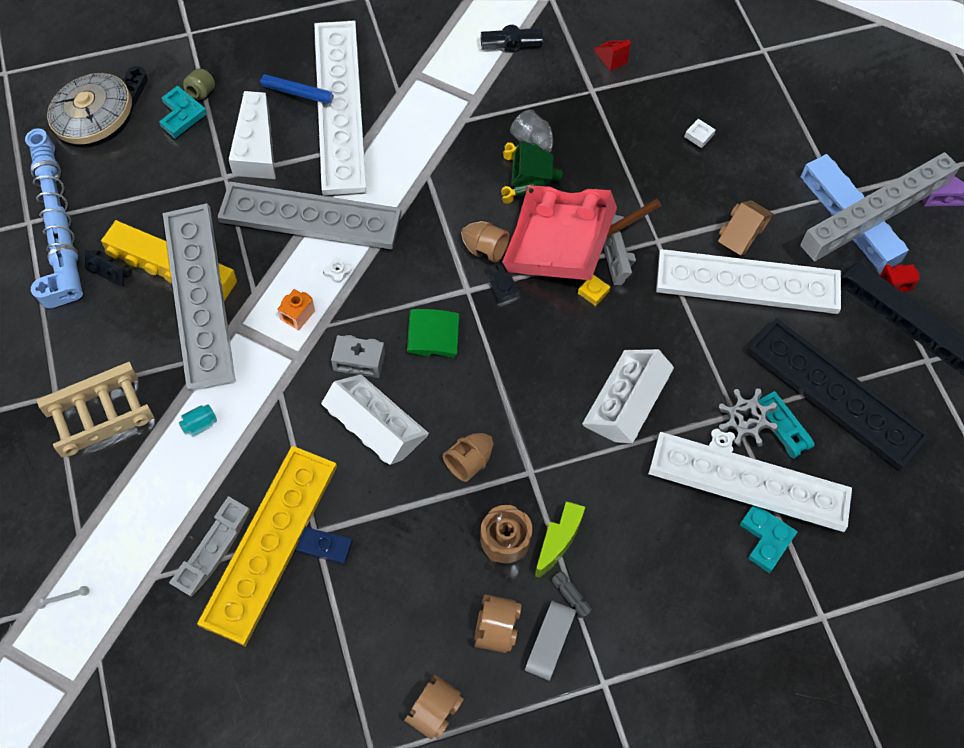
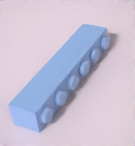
[801,154,909,273]

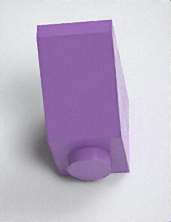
[922,176,964,206]

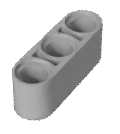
[525,601,576,681]

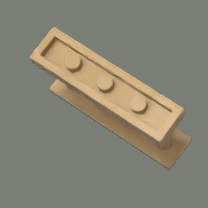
[37,361,154,457]

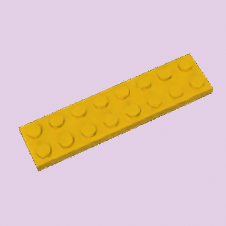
[197,446,337,647]

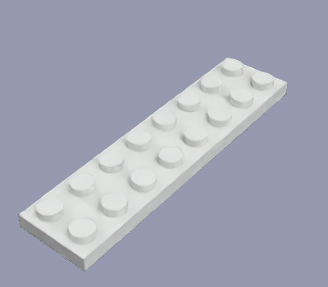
[656,249,841,314]
[649,432,852,532]

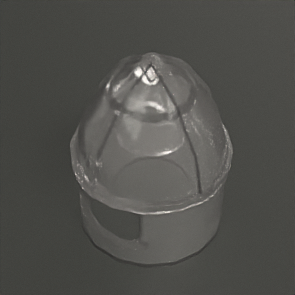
[510,109,553,152]

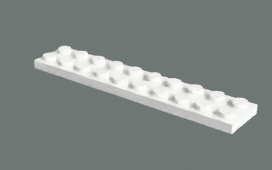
[314,21,366,195]

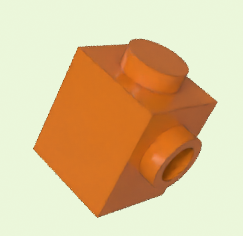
[277,289,315,331]

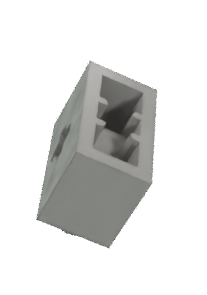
[331,335,385,378]

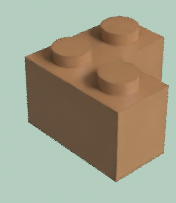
[718,200,774,255]

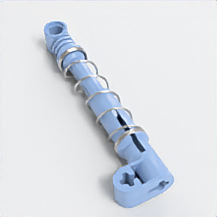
[25,129,83,308]

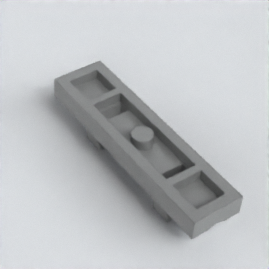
[603,214,636,285]

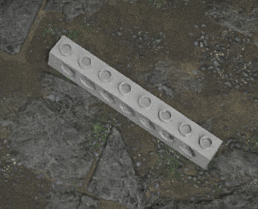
[800,152,960,262]

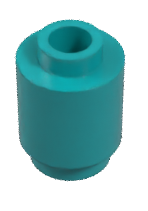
[178,404,217,437]

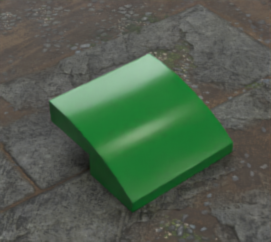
[407,309,459,358]

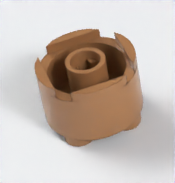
[481,505,532,563]
[474,594,521,653]
[404,674,464,740]

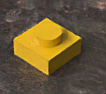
[578,275,610,306]

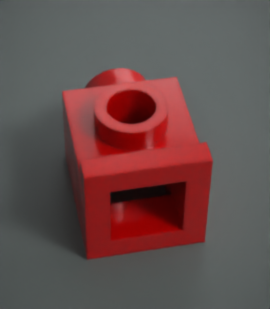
[880,264,920,293]

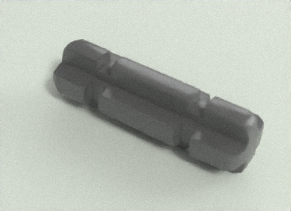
[552,571,592,618]

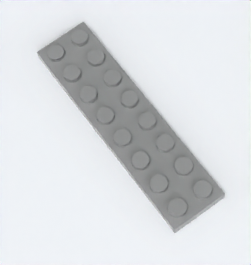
[217,182,401,249]
[163,204,236,391]

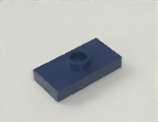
[296,527,353,565]

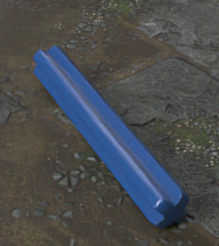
[260,74,334,104]

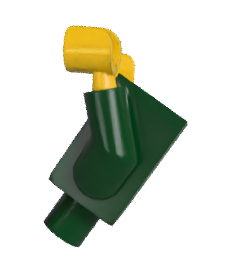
[501,140,563,204]

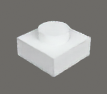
[685,119,715,148]

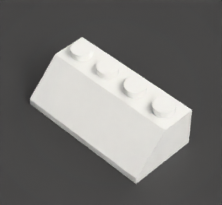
[582,349,674,443]
[321,374,429,465]

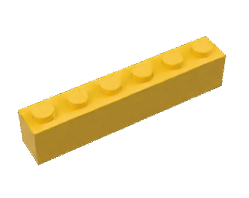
[101,220,237,301]

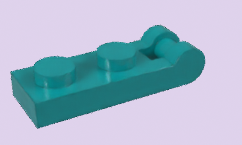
[758,391,814,459]

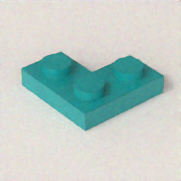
[159,86,207,138]
[740,505,797,573]

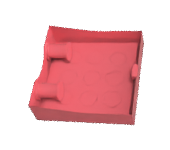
[502,186,617,280]

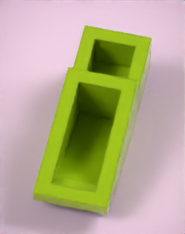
[535,502,585,578]

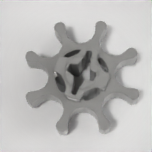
[719,389,778,447]

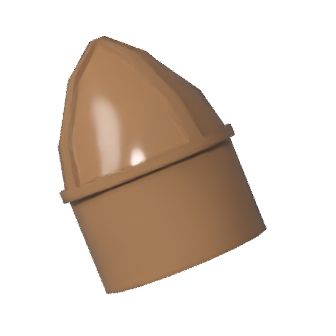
[461,221,510,263]
[443,433,494,482]

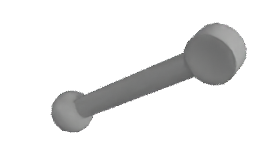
[35,586,89,609]

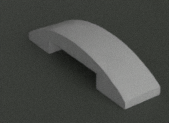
[169,496,250,597]

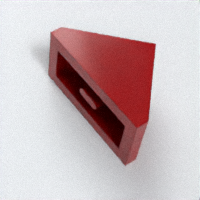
[594,40,631,71]

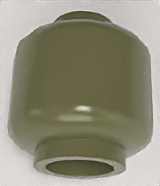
[183,68,215,100]

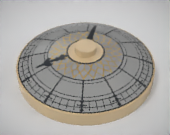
[47,73,132,144]

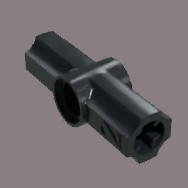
[480,25,543,53]

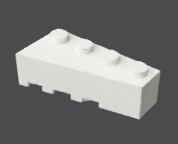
[229,91,276,179]

